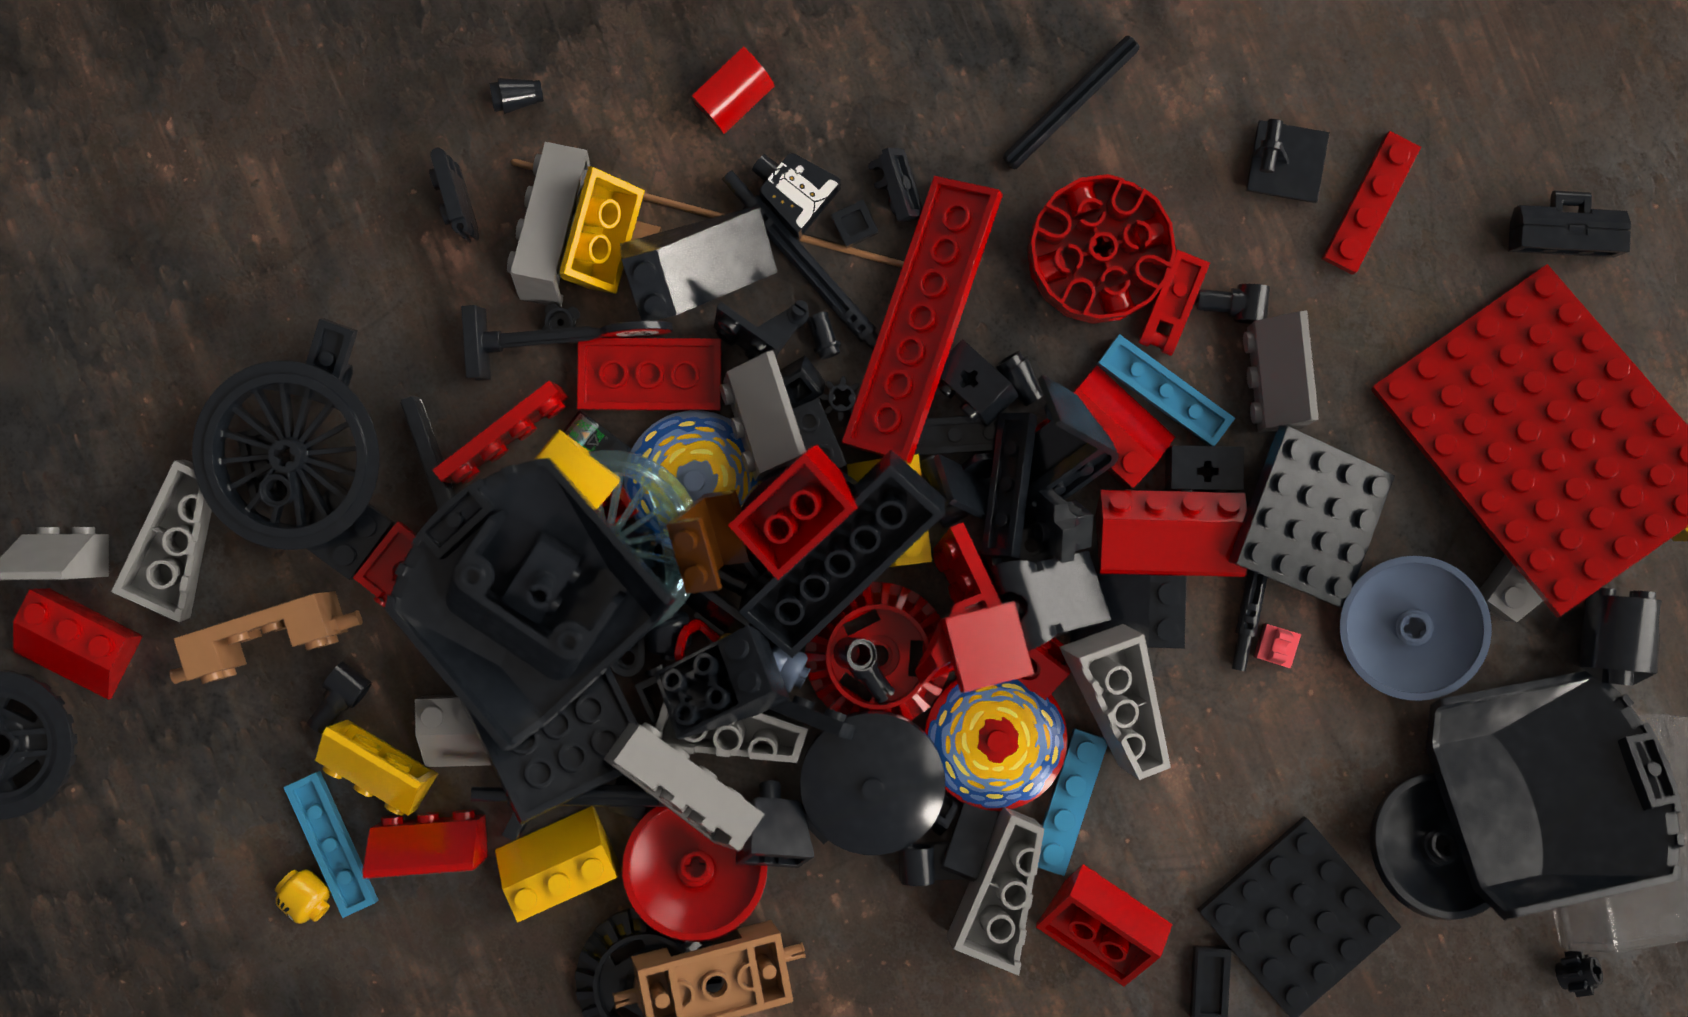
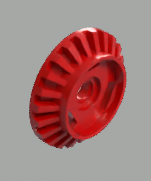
[805,582,949,721]

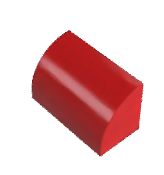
[692,46,775,134]

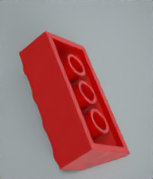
[1095,490,1247,577]

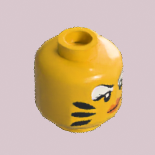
[275,869,330,924]

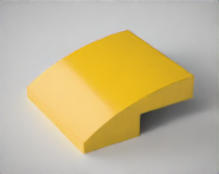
[533,429,620,509]

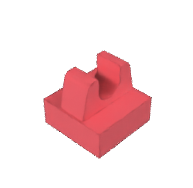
[1254,623,1301,668]

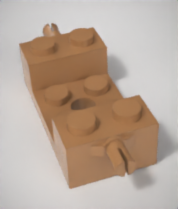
[170,591,363,684]
[612,920,806,1017]

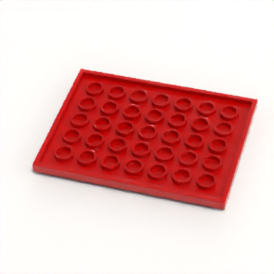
[1371,264,1688,618]

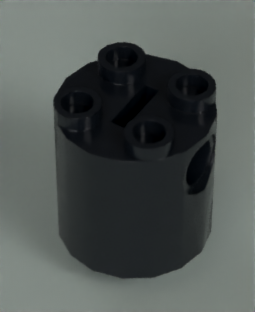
[1579,588,1662,686]

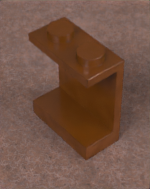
[666,489,755,594]

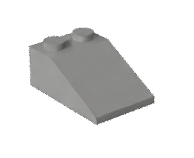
[0,527,109,580]

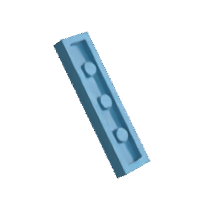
[1097,334,1235,446]
[1038,727,1108,876]
[283,771,379,918]

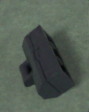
[1508,190,1631,257]

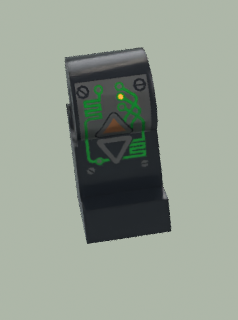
[562,410,632,474]

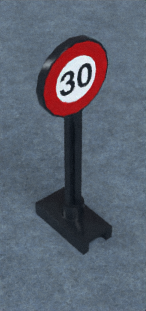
[461,305,673,381]

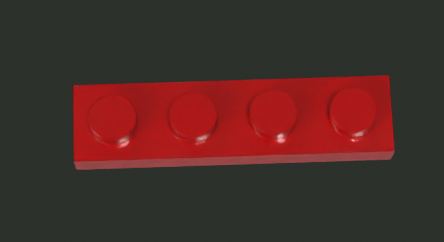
[1321,131,1421,275]

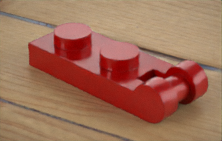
[1138,249,1210,356]

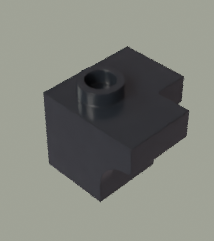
[1033,488,1093,563]

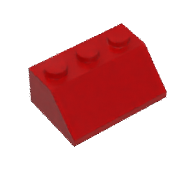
[1072,365,1175,489]
[728,444,858,580]
[13,588,143,700]
[363,809,488,878]
[1036,864,1173,987]

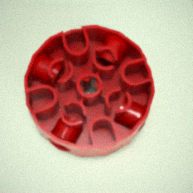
[1027,174,1176,324]

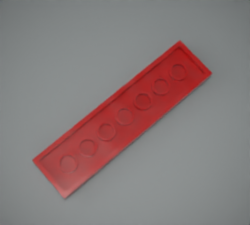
[842,176,1003,464]

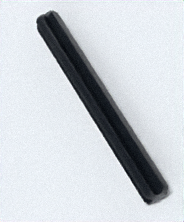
[1003,35,1140,169]

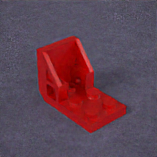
[915,522,1002,684]

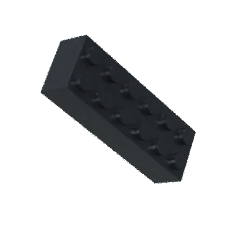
[738,450,945,658]

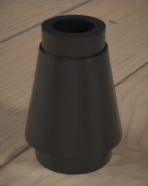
[489,78,544,114]
[996,351,1043,406]

